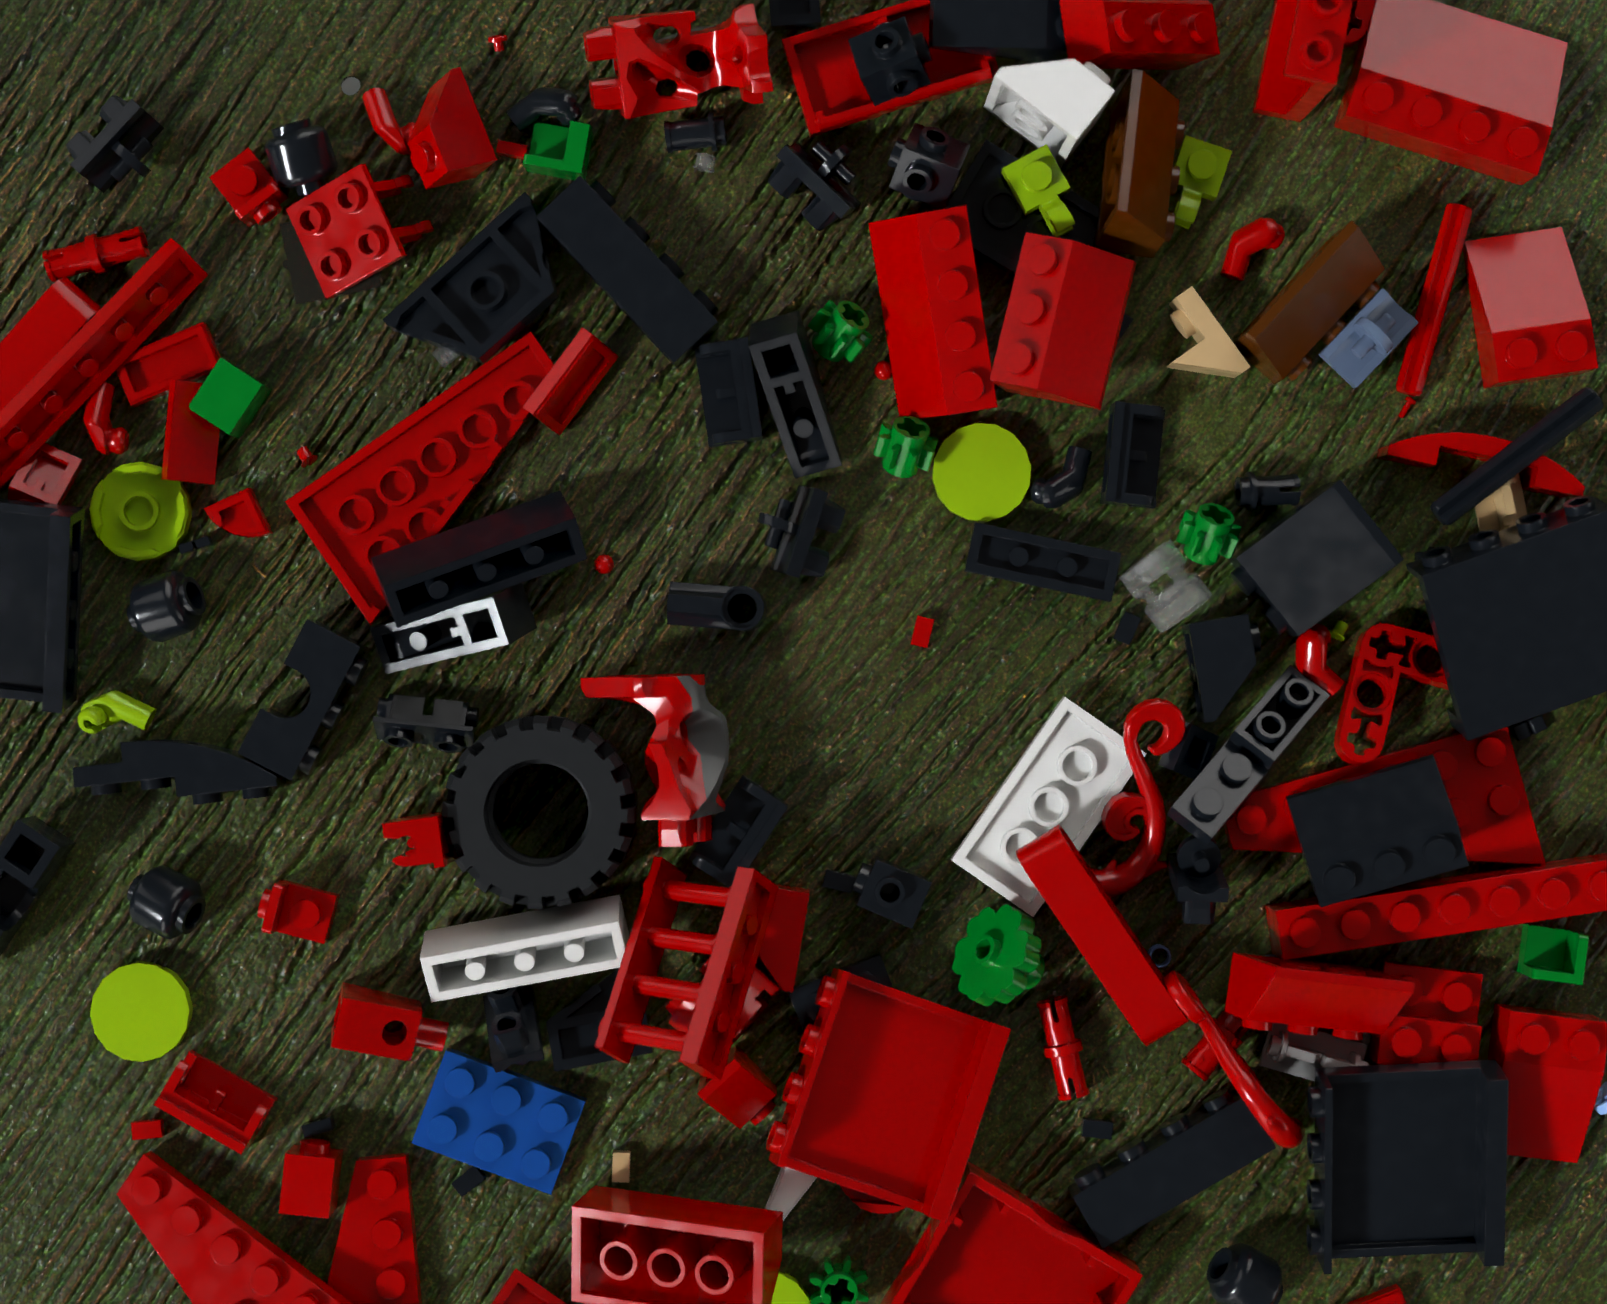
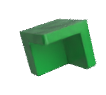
[523,121,594,181]
[189,357,272,439]
[1517,923,1589,985]

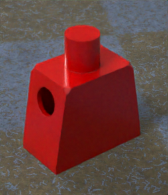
[331,982,449,1061]

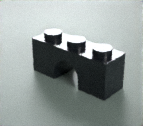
[238,619,369,781]
[0,816,76,956]

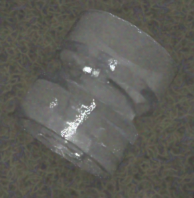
[1118,539,1213,633]

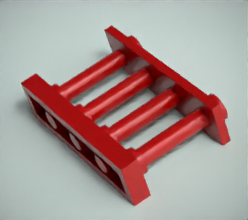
[594,856,778,1080]

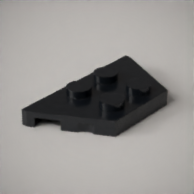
[382,192,558,364]

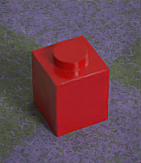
[279,1139,343,1219]

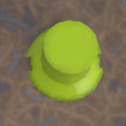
[1329,620,1349,641]

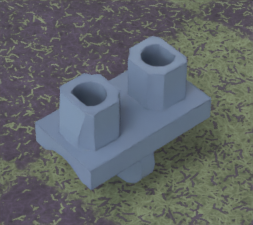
[1318,288,1419,389]

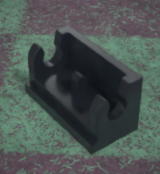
[695,337,763,448]
[1100,401,1165,509]
[689,775,788,887]

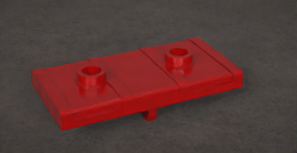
[782,0,999,138]

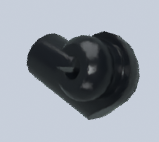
[506,87,583,132]
[1030,446,1093,508]

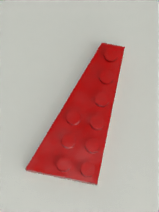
[285,332,554,625]
[1224,727,1546,864]
[117,1151,353,1304]
[327,1153,422,1304]

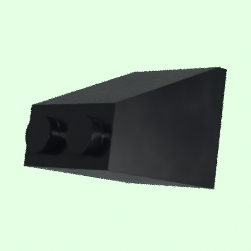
[1228,480,1404,637]

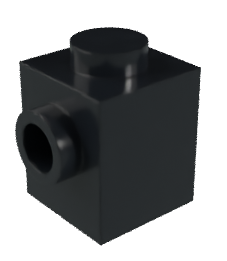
[851,856,932,929]

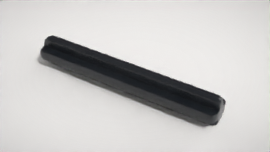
[1430,387,1604,525]

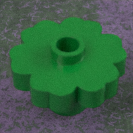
[952,904,1045,1007]

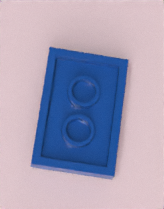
[411,1047,587,1195]

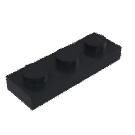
[964,522,1121,602]

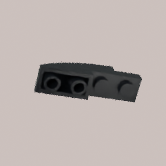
[1167,665,1330,846]
[72,739,286,805]

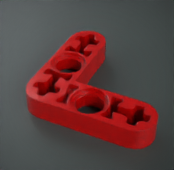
[1334,623,1449,765]

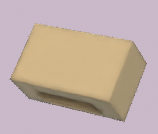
[612,1150,631,1183]

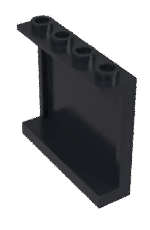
[1406,496,1607,741]
[0,498,85,713]
[1306,1059,1509,1274]

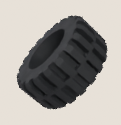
[442,715,638,909]

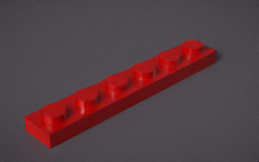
[0,238,208,488]

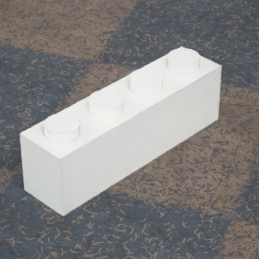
[420,895,629,1003]

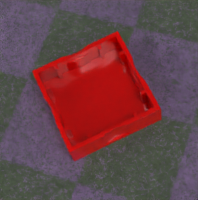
[880,1161,1143,1304]

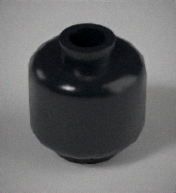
[264,118,338,196]
[127,570,206,642]
[127,865,206,939]
[1207,1242,1283,1304]

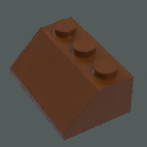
[1095,69,1185,258]
[1233,220,1385,384]

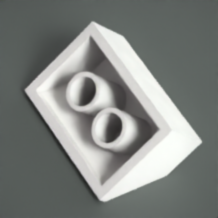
[983,59,1115,168]

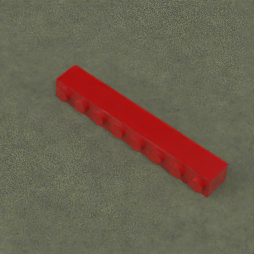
[1265,853,1607,960]

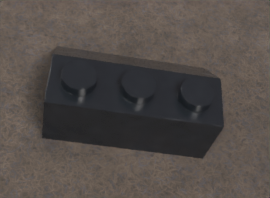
[1286,755,1469,908]

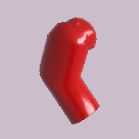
[362,87,415,155]
[1220,217,1285,281]
[83,382,129,456]
[1295,623,1345,699]

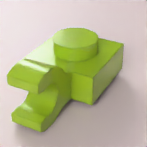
[1173,135,1232,229]
[1001,144,1075,238]

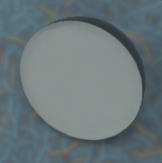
[341,76,360,95]

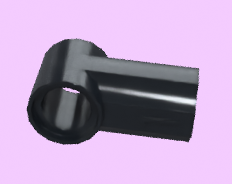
[667,581,767,632]

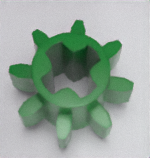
[808,300,873,363]
[873,416,938,478]
[1176,503,1241,565]
[809,1255,869,1304]

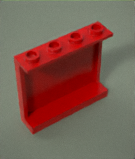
[1252,0,1353,122]
[766,968,1011,1223]

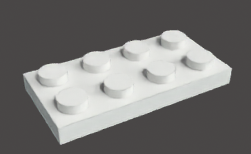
[951,696,1147,917]

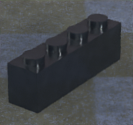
[536,176,719,368]
[371,490,588,628]
[1068,1088,1276,1249]

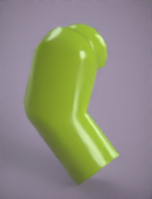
[77,690,157,734]

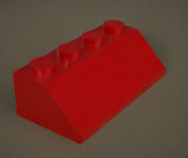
[868,205,998,418]
[571,1185,783,1304]

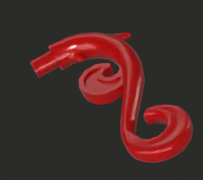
[1091,698,1186,897]
[1163,970,1305,1148]

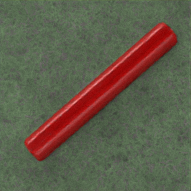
[1396,203,1472,396]

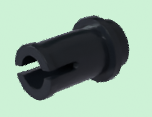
[664,112,727,153]
[1234,471,1301,511]

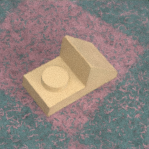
[1166,286,1251,378]

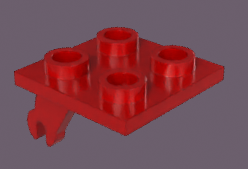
[285,164,434,299]

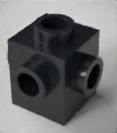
[848,16,933,106]
[887,123,971,209]

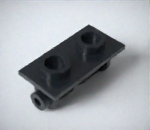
[373,693,479,753]

